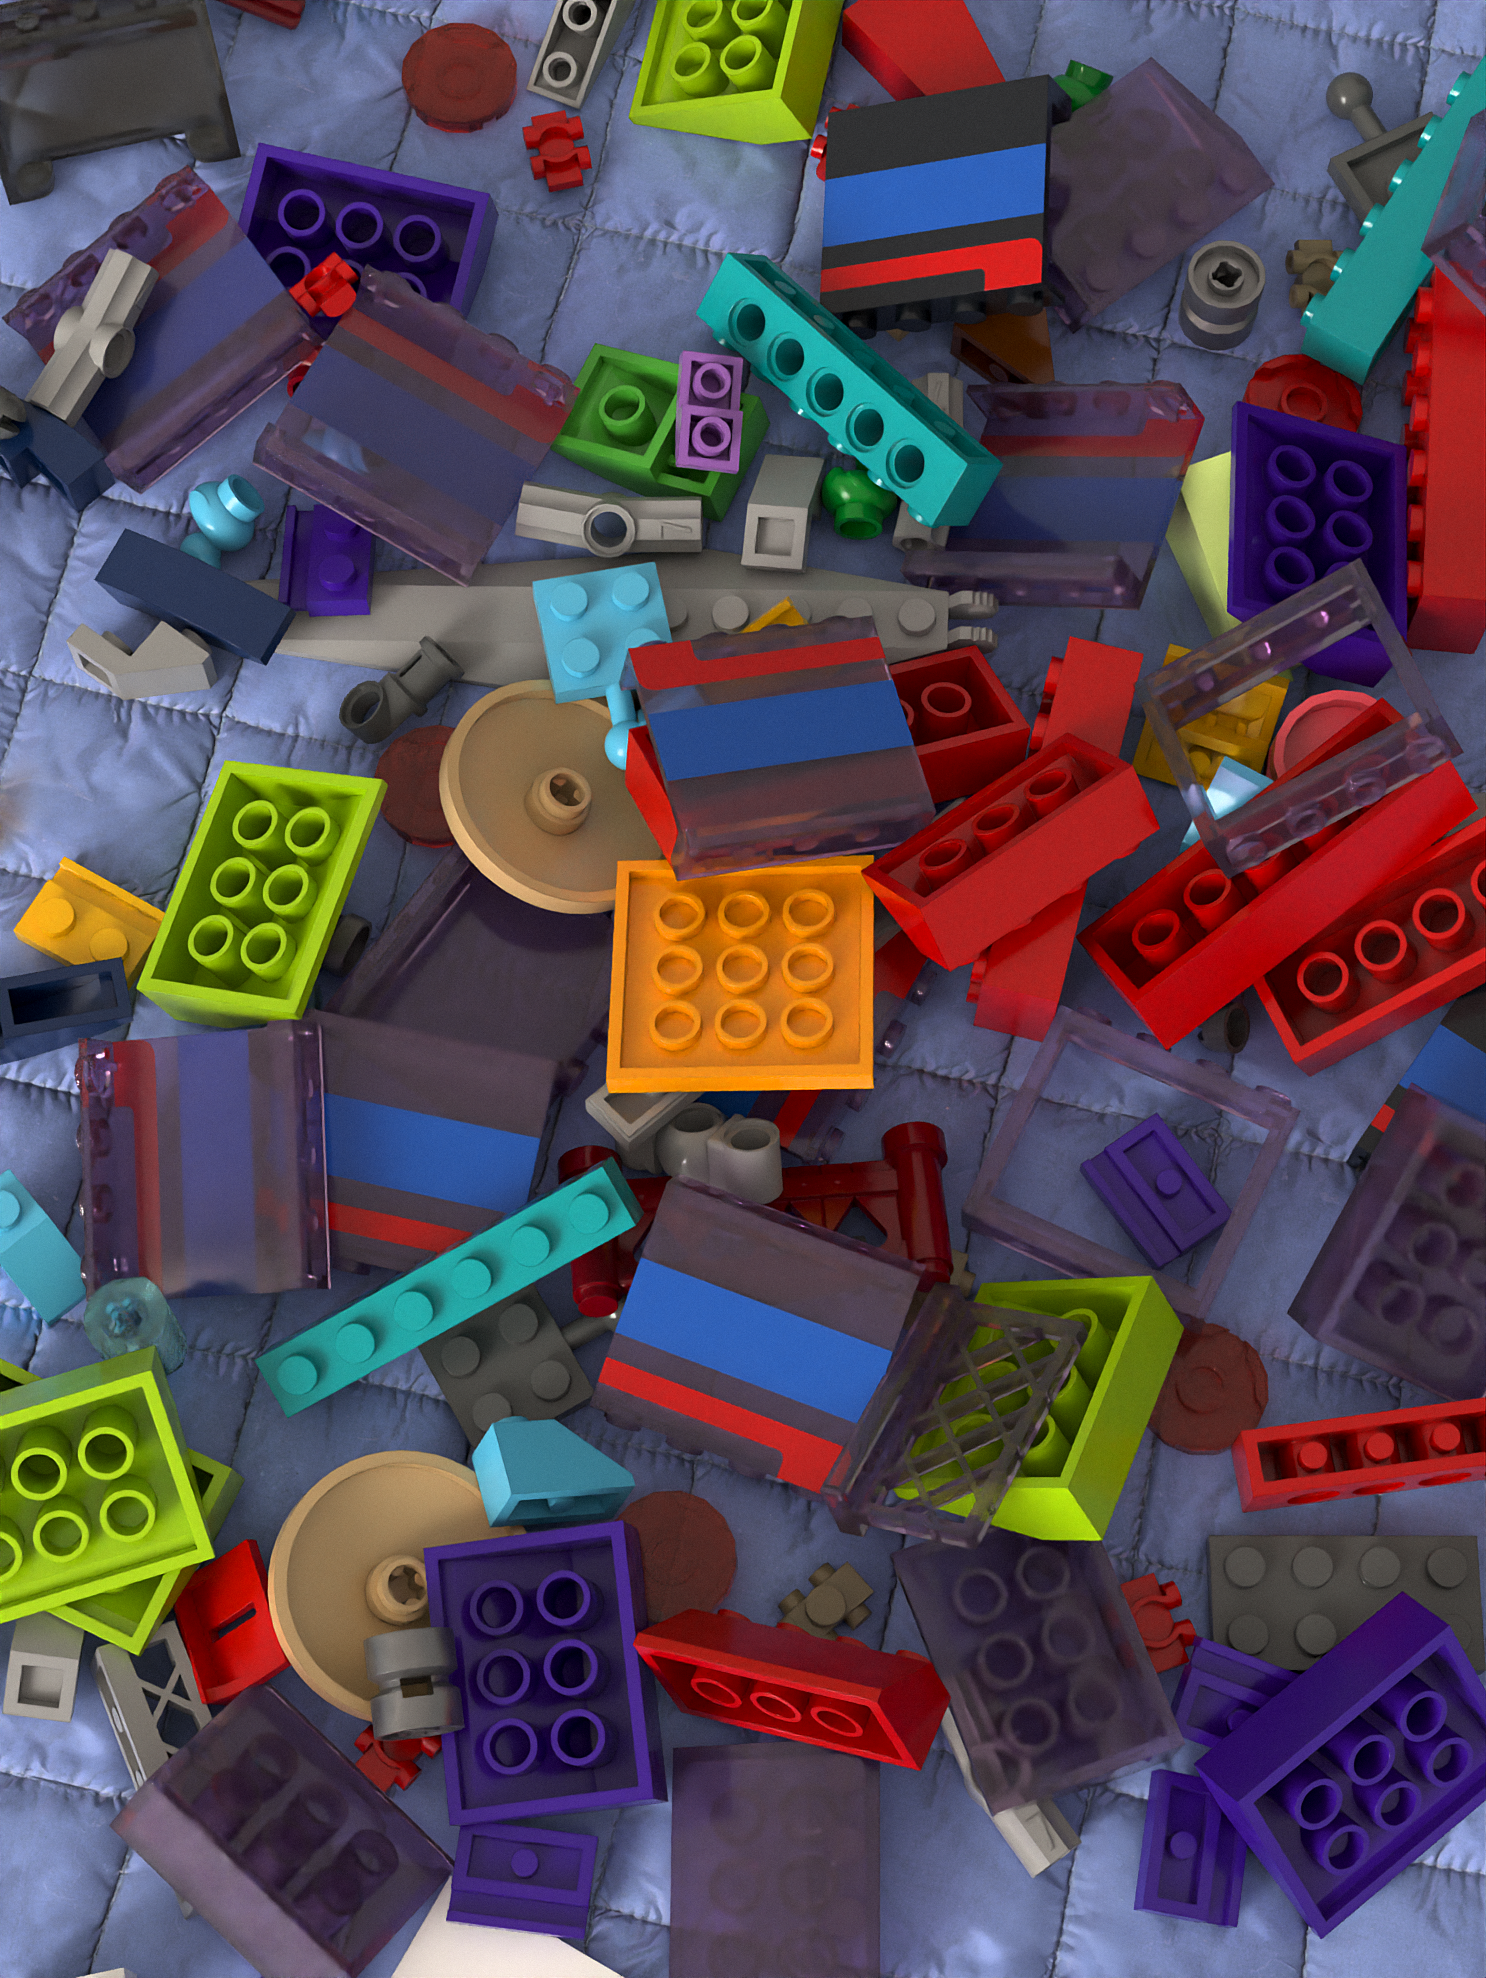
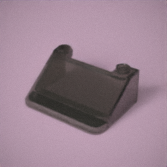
[0,0,241,205]

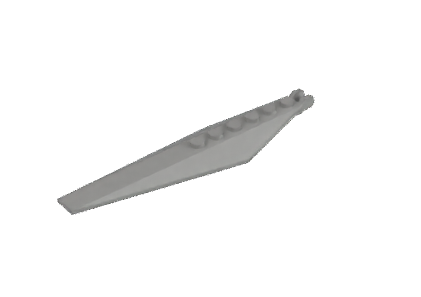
[243,549,999,711]

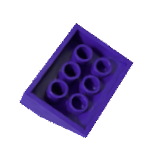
[230,143,499,365]
[1227,401,1407,688]
[423,1520,668,1826]
[1194,1591,1486,1939]

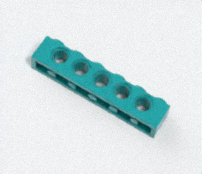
[695,252,1004,528]

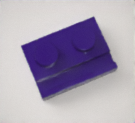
[278,502,378,617]
[1079,1112,1235,1274]
[1162,1636,1300,1748]
[1133,1769,1247,1929]
[446,1822,599,1941]

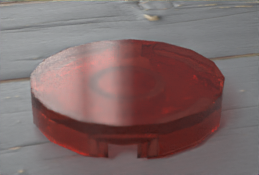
[402,23,518,133]
[374,725,458,848]
[1147,1323,1269,1455]
[615,1491,738,1624]

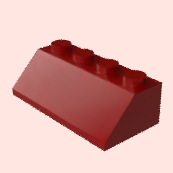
[860,732,1161,972]
[633,1608,951,1771]

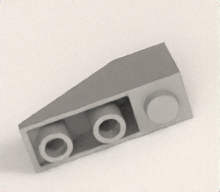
[526,0,636,110]

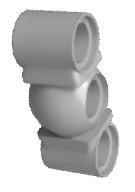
[614,1102,783,1206]

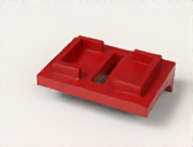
[173,1539,291,1706]

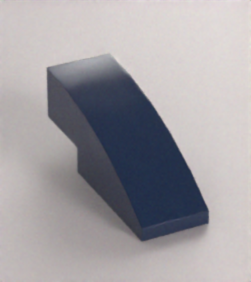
[0,398,115,513]
[94,528,296,666]
[0,957,134,1065]

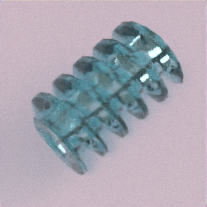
[83,1277,188,1376]

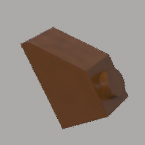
[950,308,1056,422]

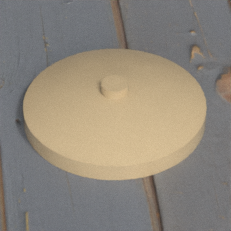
[439,679,667,914]
[268,1450,527,1722]

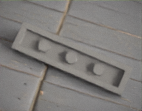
[89,1620,273,1920]

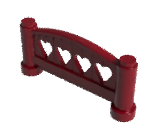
[557,1121,954,1318]

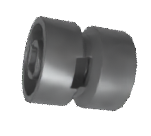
[1178,240,1266,351]
[363,1627,465,1741]

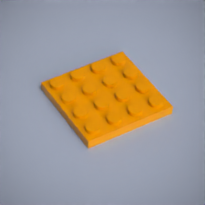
[606,855,875,1093]

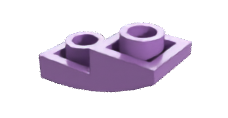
[675,350,743,474]

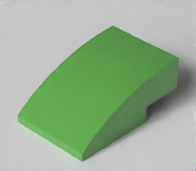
[546,343,771,522]

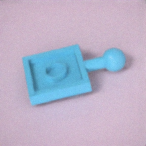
[532,562,673,770]

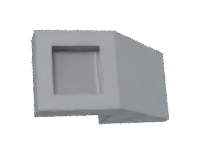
[741,454,827,573]
[66,621,218,700]
[2,1610,88,1723]

